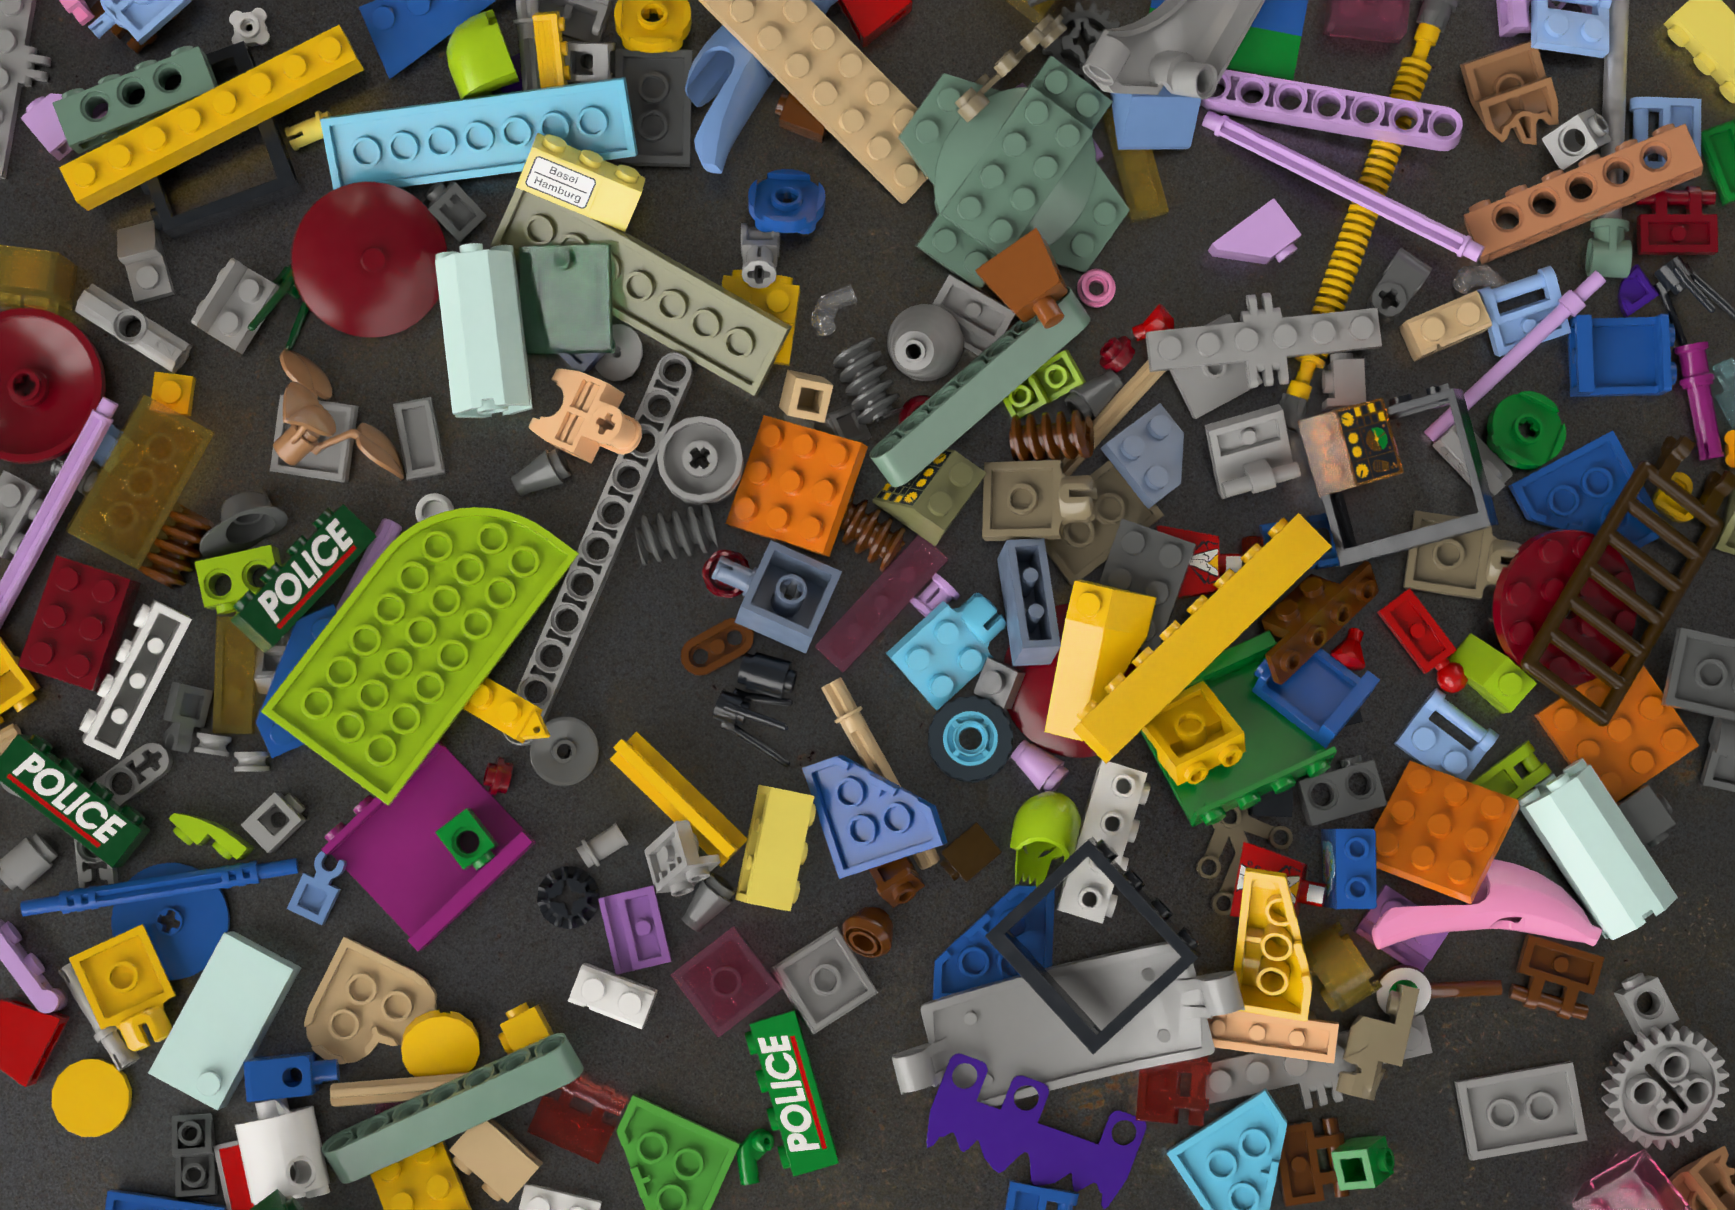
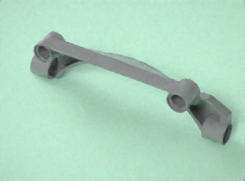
[1083,0,1265,99]

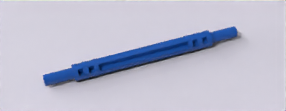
[20,858,299,917]

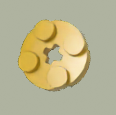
[614,0,692,53]

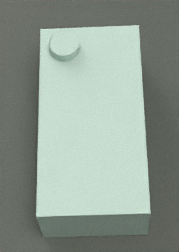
[148,931,302,1111]

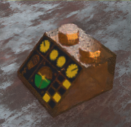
[1297,397,1404,497]

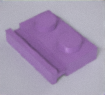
[598,885,672,975]
[1353,885,1449,972]

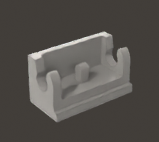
[538,0,613,42]

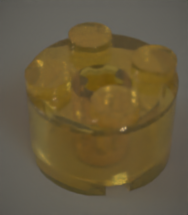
[1303,921,1383,1013]

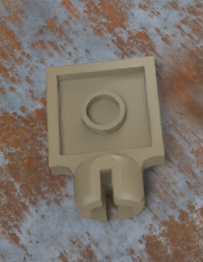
[982,460,1097,541]
[1403,511,1522,600]

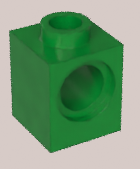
[435,808,499,871]

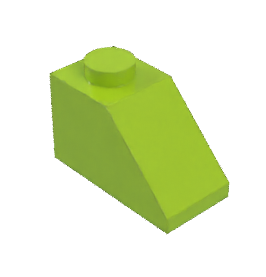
[1448,633,1537,714]

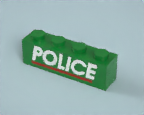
[745,1009,839,1177]

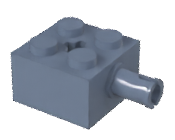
[711,540,842,654]

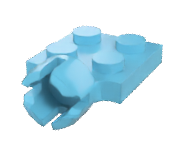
[886,593,1007,710]

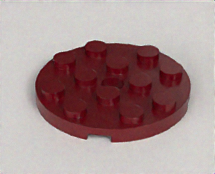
[1493,529,1637,685]

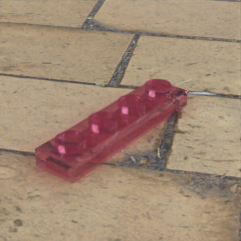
[815,535,949,673]

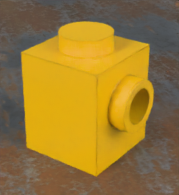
[498,1002,554,1054]

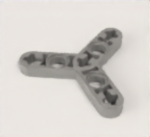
[0,743,173,888]

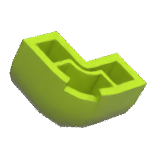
[446,9,519,99]

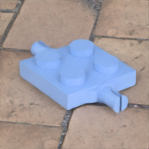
[88,0,193,45]

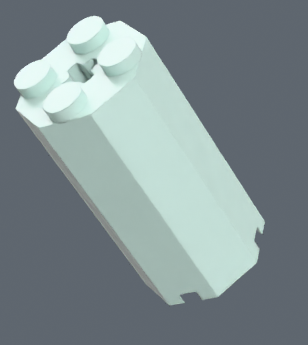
[435,243,533,418]
[1518,758,1678,940]

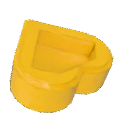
[1651,472,1694,523]

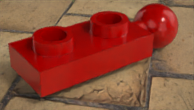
[1377,588,1468,693]

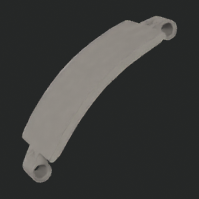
[891,942,1245,1107]

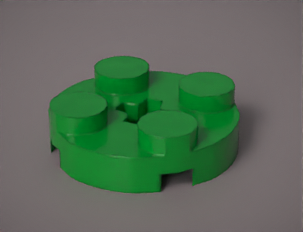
[1486,391,1566,470]

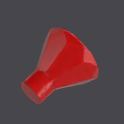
[1132,304,1175,341]
[1330,628,1365,671]

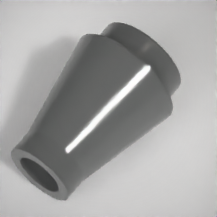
[1065,370,1123,420]
[511,448,572,497]
[681,872,736,932]

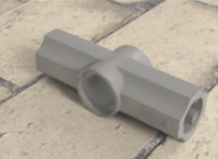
[74,283,192,374]

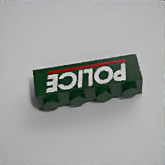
[230,504,377,653]
[0,733,150,868]

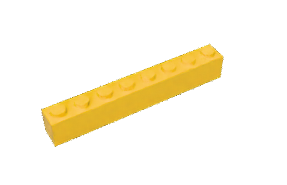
[59,25,364,211]
[1073,513,1332,764]

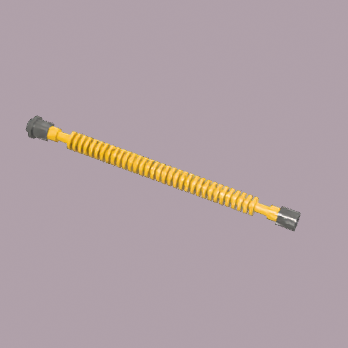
[1279,0,1458,433]

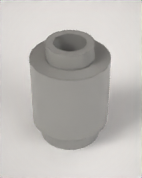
[0,833,58,891]

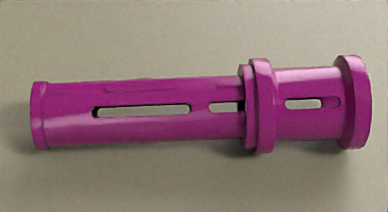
[1673,341,1724,461]

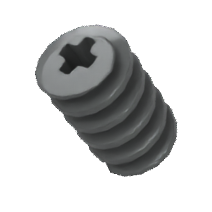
[833,337,905,424]
[634,503,719,565]

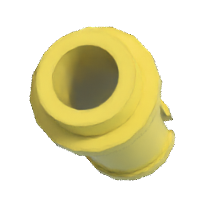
[285,110,331,151]

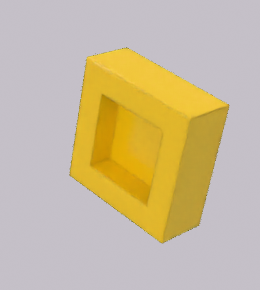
[149,372,196,416]

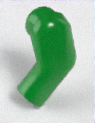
[736,1129,774,1185]

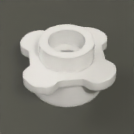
[229,8,270,46]

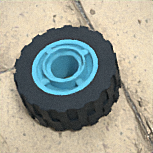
[927,696,1014,783]

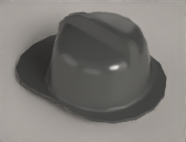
[199,487,288,559]

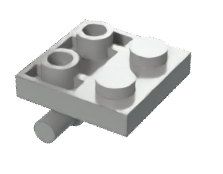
[1205,404,1301,499]

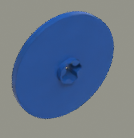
[111,863,230,980]

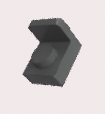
[423,181,487,242]

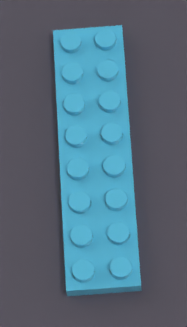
[320,77,638,190]

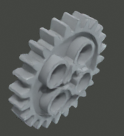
[1601,1024,1729,1150]

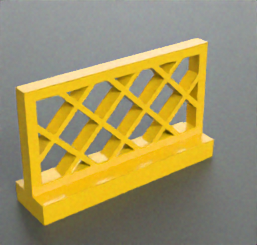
[610,731,747,867]

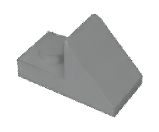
[117,220,175,304]

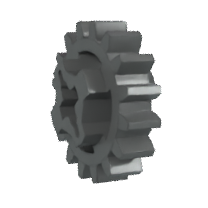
[1041,2,1121,85]

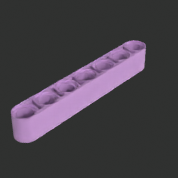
[1201,70,1463,151]

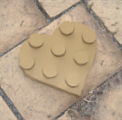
[304,936,437,1064]

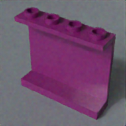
[321,741,536,952]

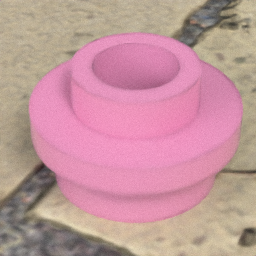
[1077,269,1116,308]

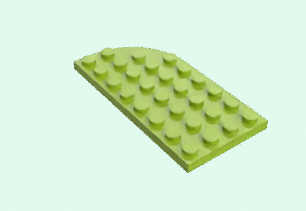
[261,507,579,806]

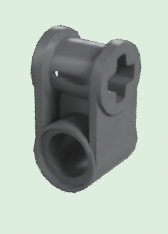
[1366,248,1433,324]

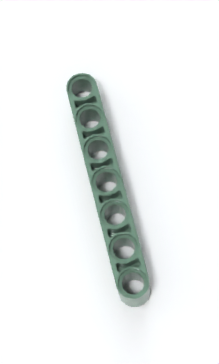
[869,286,1091,487]
[321,1033,584,1184]

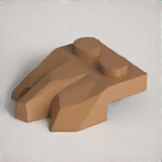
[1460,40,1559,145]
[1648,1146,1735,1210]

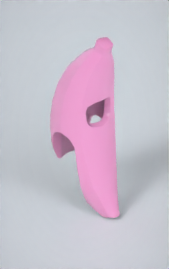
[1371,859,1602,949]

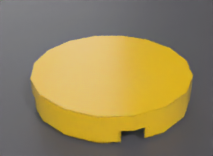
[401,1010,480,1077]
[52,1058,132,1137]

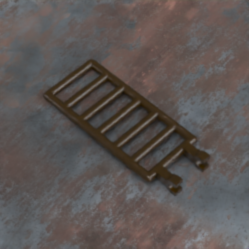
[1521,435,1735,727]

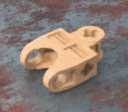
[528,369,642,464]

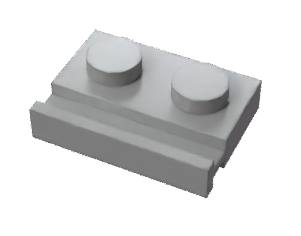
[932,274,1015,356]

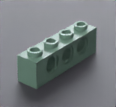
[52,46,218,154]

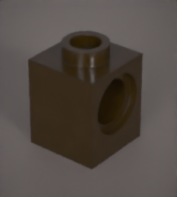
[939,822,1002,883]

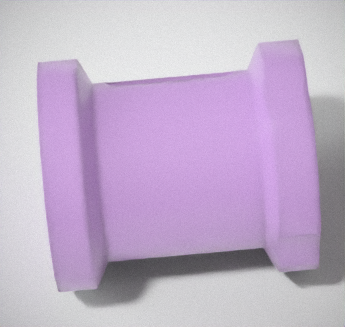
[909,573,960,617]

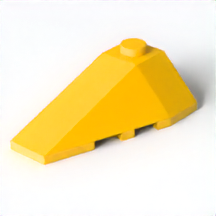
[1044,580,1157,741]
[1233,867,1313,1022]

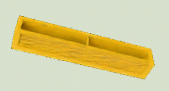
[532,11,571,88]

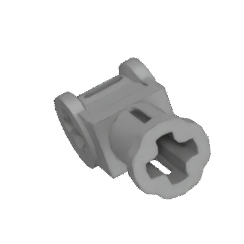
[741,223,780,289]

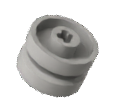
[657,416,745,507]

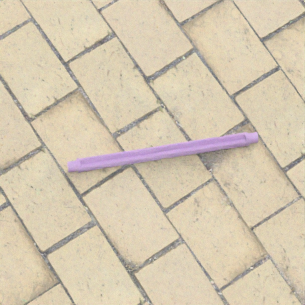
[1202,110,1485,262]
[0,397,119,629]

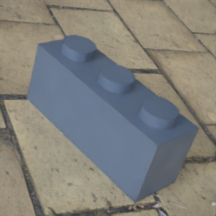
[997,538,1061,666]

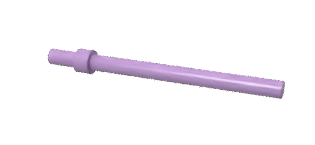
[1424,270,1606,443]

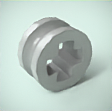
[194,732,232,757]
[234,751,270,772]

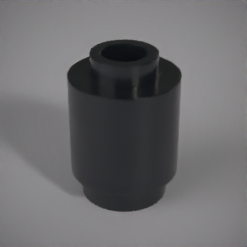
[737,652,797,699]

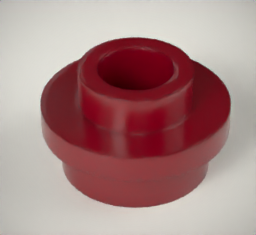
[1100,336,1135,373]
[483,756,513,796]

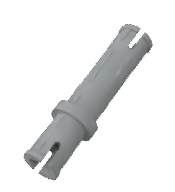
[58,962,141,1072]

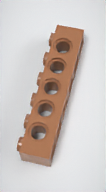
[1464,123,1704,265]

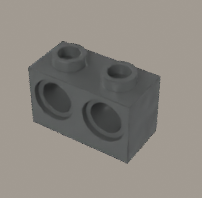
[1295,755,1387,826]

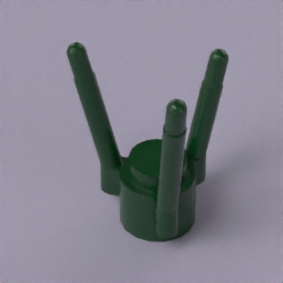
[248,264,309,350]

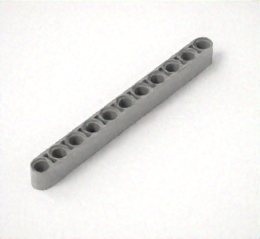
[503,352,694,746]

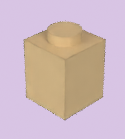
[779,370,833,423]

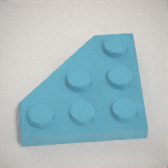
[1167,1088,1288,1210]

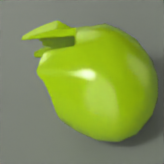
[1010,791,1081,887]

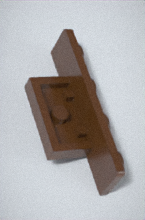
[1261,561,1379,685]

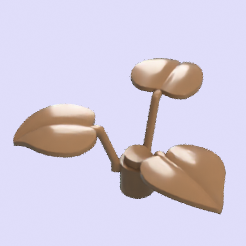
[273,348,405,481]

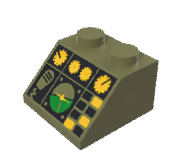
[872,449,986,547]

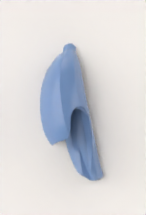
[685,0,838,174]

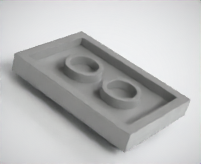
[1454,1061,1587,1161]

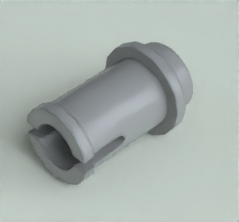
[576,823,629,868]

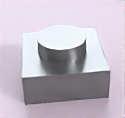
[973,657,1026,709]

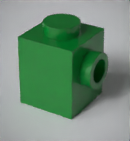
[1331,1135,1395,1191]

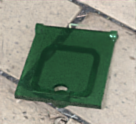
[519,245,616,354]

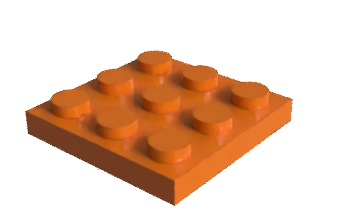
[725,415,868,557]
[1534,652,1699,803]
[1374,761,1520,904]

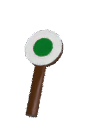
[1375,965,1502,1016]

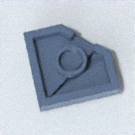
[1100,403,1184,509]

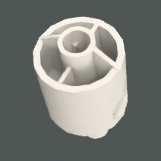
[235,1098,330,1206]

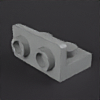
[191,258,280,354]
[1432,424,1513,497]
[0,470,48,561]
[644,820,721,896]

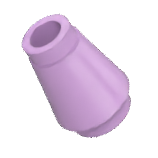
[1011,739,1070,792]

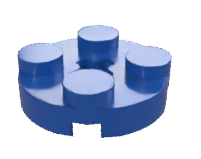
[748,169,825,234]

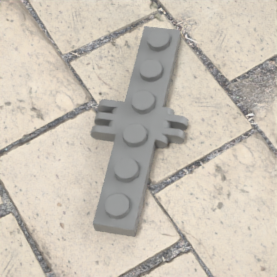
[0,0,52,179]
[1145,293,1382,388]
[1194,1011,1433,1110]

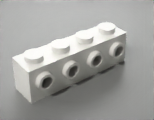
[79,599,192,760]
[1055,760,1151,924]

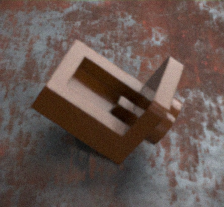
[868,856,925,908]

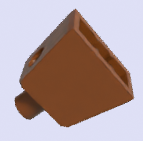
[975,228,1068,329]

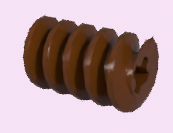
[1009,410,1094,461]
[838,490,907,573]
[137,503,216,590]

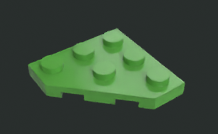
[616,1094,740,1210]

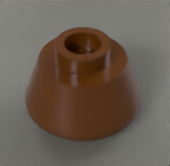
[842,907,893,958]

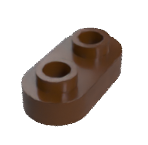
[681,618,754,676]

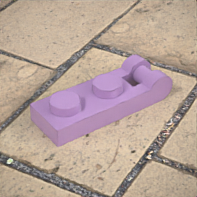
[0,919,68,1013]

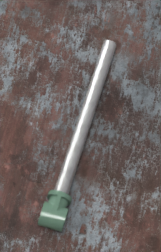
[1585,0,1632,278]

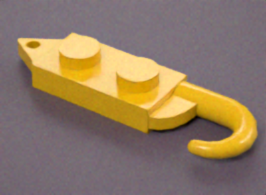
[463,677,550,744]

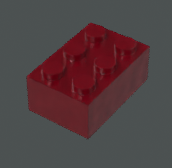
[18,555,141,692]

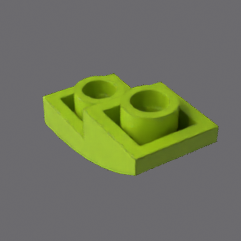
[1003,350,1086,419]
[169,813,255,860]

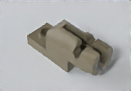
[1336,984,1420,1101]

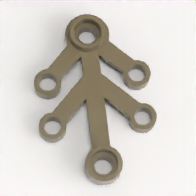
[955,14,1067,123]
[1196,806,1308,915]

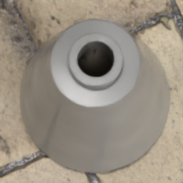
[887,304,964,381]

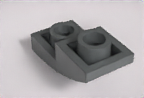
[172,1113,218,1199]

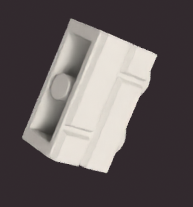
[568,962,658,1029]

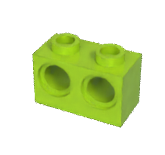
[195,545,282,615]

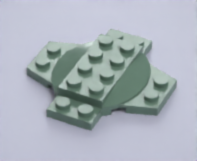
[898,56,1130,291]

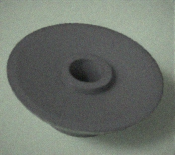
[530,717,599,786]

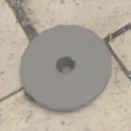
[595,324,643,381]

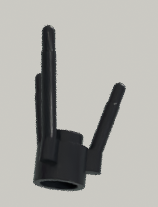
[1653,256,1735,346]
[712,688,793,767]

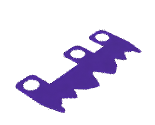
[926,1053,1146,1210]

